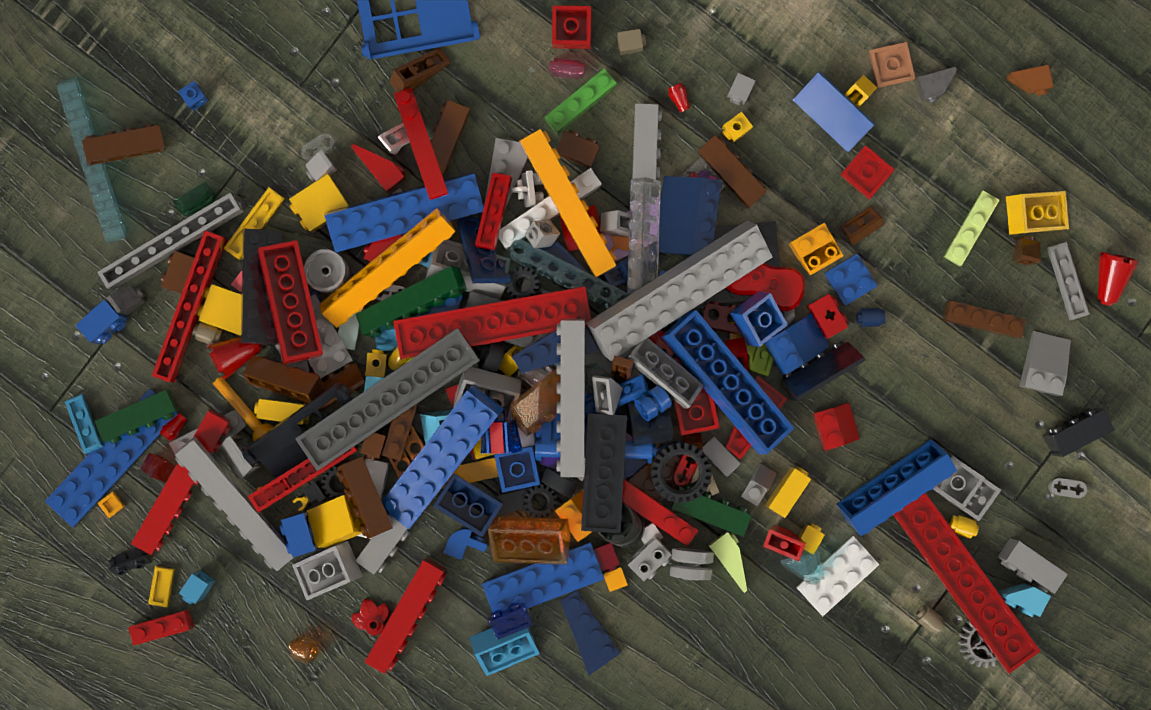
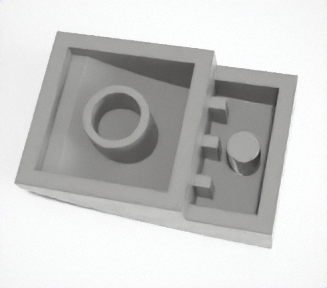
[933,456,1001,522]

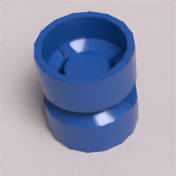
[634,385,672,421]

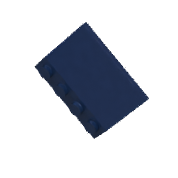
[654,176,722,257]

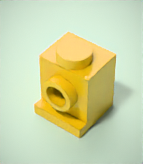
[365,350,388,378]

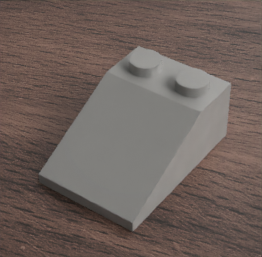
[1019,331,1071,396]
[219,434,263,480]
[292,541,363,600]

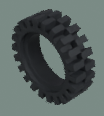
[651,442,712,503]

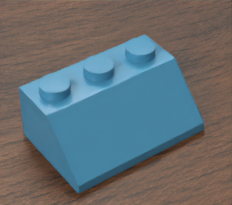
[469,615,540,676]

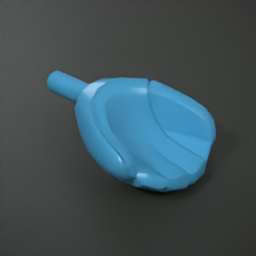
[376,329,398,351]

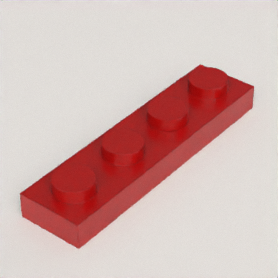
[475,173,512,250]

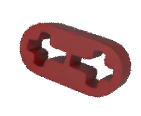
[672,454,698,486]

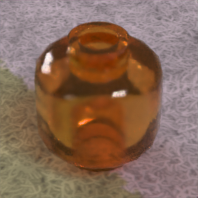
[288,636,319,664]

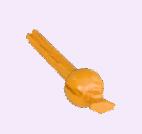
[213,376,274,441]

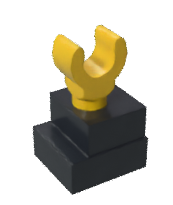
[293,481,329,511]

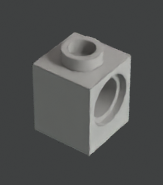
[727,73,755,105]
[525,219,560,248]

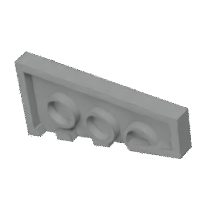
[484,138,528,209]

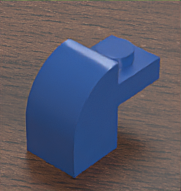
[443,528,488,559]

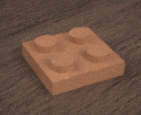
[869,42,915,88]

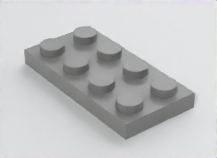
[308,294,353,379]

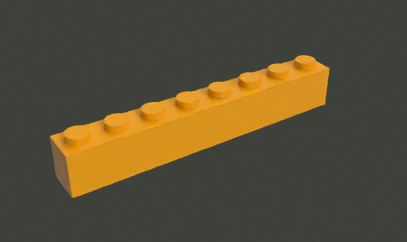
[519,129,617,277]
[319,208,455,328]

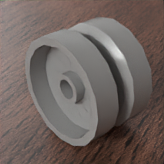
[304,249,350,295]
[670,548,714,581]

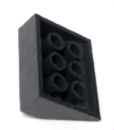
[780,341,866,401]

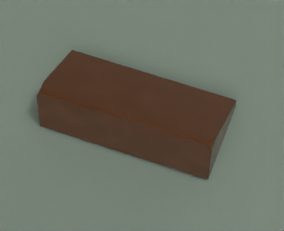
[840,206,884,245]

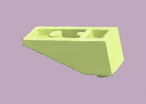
[708,531,747,593]

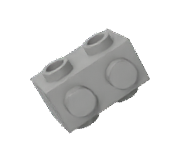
[627,535,672,581]

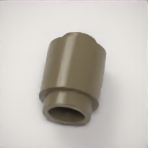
[192,322,223,344]
[916,606,945,634]

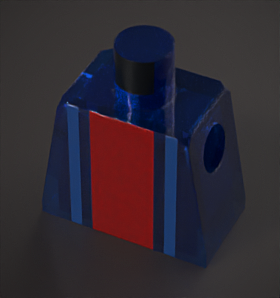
[481,409,522,454]

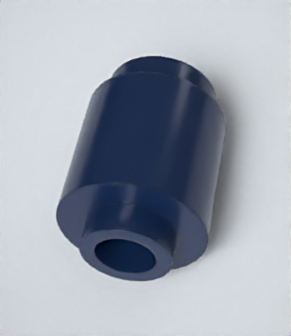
[856,307,886,327]

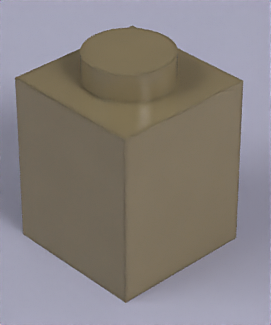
[617,29,646,55]

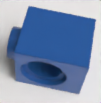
[178,81,209,111]

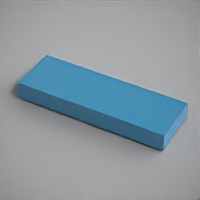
[65,394,104,454]

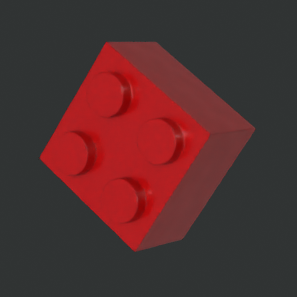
[552,6,591,49]

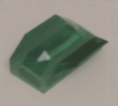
[173,182,216,217]

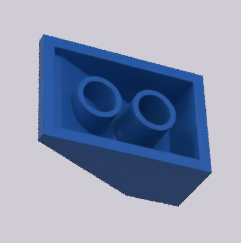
[764,313,830,375]

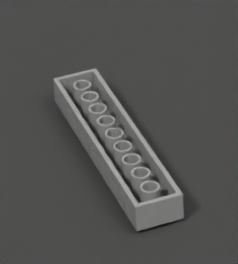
[586,220,772,361]

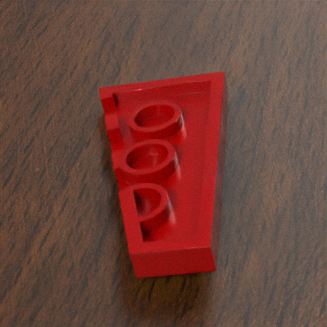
[725,375,787,459]

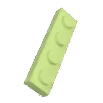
[944,191,999,266]

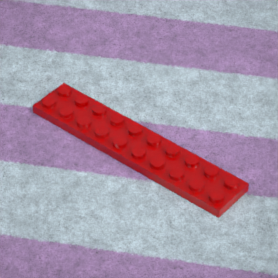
[393,287,591,359]
[893,493,1040,674]

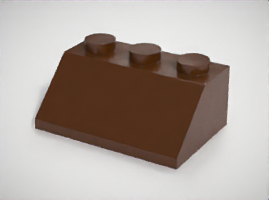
[318,362,366,412]

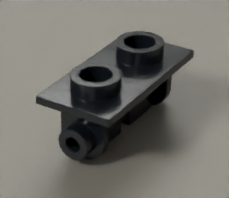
[108,548,152,575]

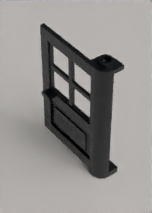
[241,382,353,478]

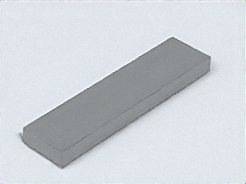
[1047,241,1089,320]

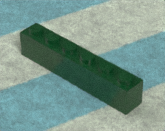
[356,266,467,338]

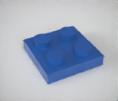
[824,254,877,306]

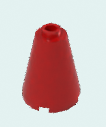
[1098,251,1139,306]
[206,337,263,380]

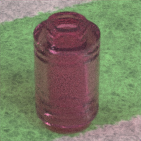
[549,57,584,80]

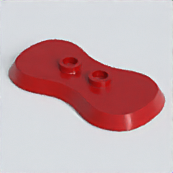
[726,263,806,311]

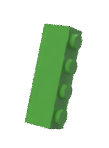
[545,68,617,135]

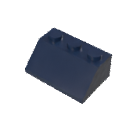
[433,473,503,537]

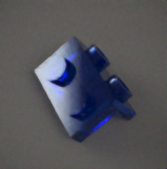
[488,602,533,640]

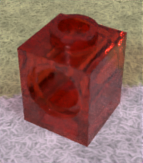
[140,452,175,483]

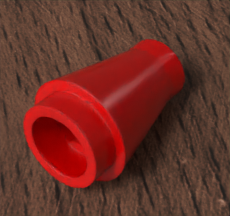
[668,82,690,112]
[159,413,187,442]

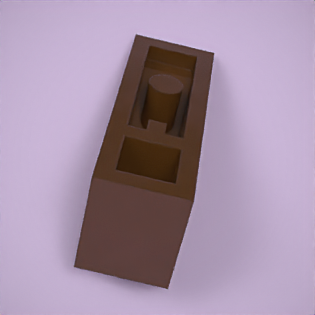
[390,48,451,92]

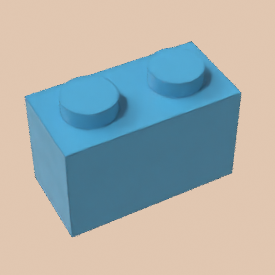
[179,570,216,604]

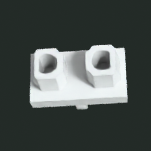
[512,170,544,208]

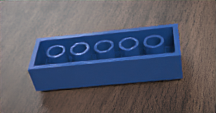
[836,439,957,536]
[482,541,604,620]

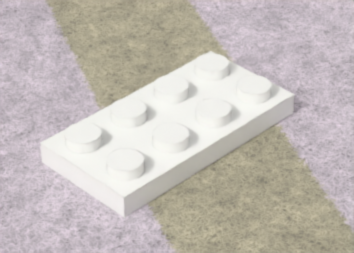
[796,536,879,616]

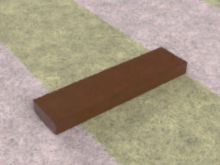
[611,355,633,384]

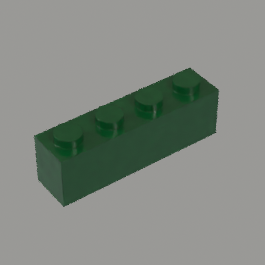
[95,390,179,444]
[670,485,752,537]

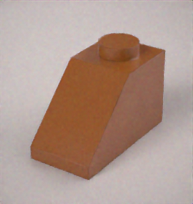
[1007,65,1053,96]

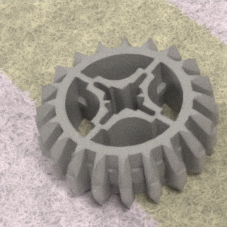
[958,620,1000,668]

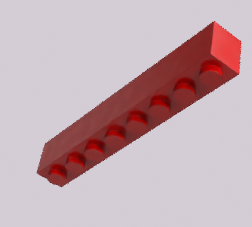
[152,231,227,383]
[131,408,231,555]

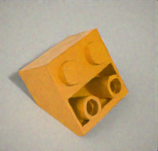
[789,223,844,275]

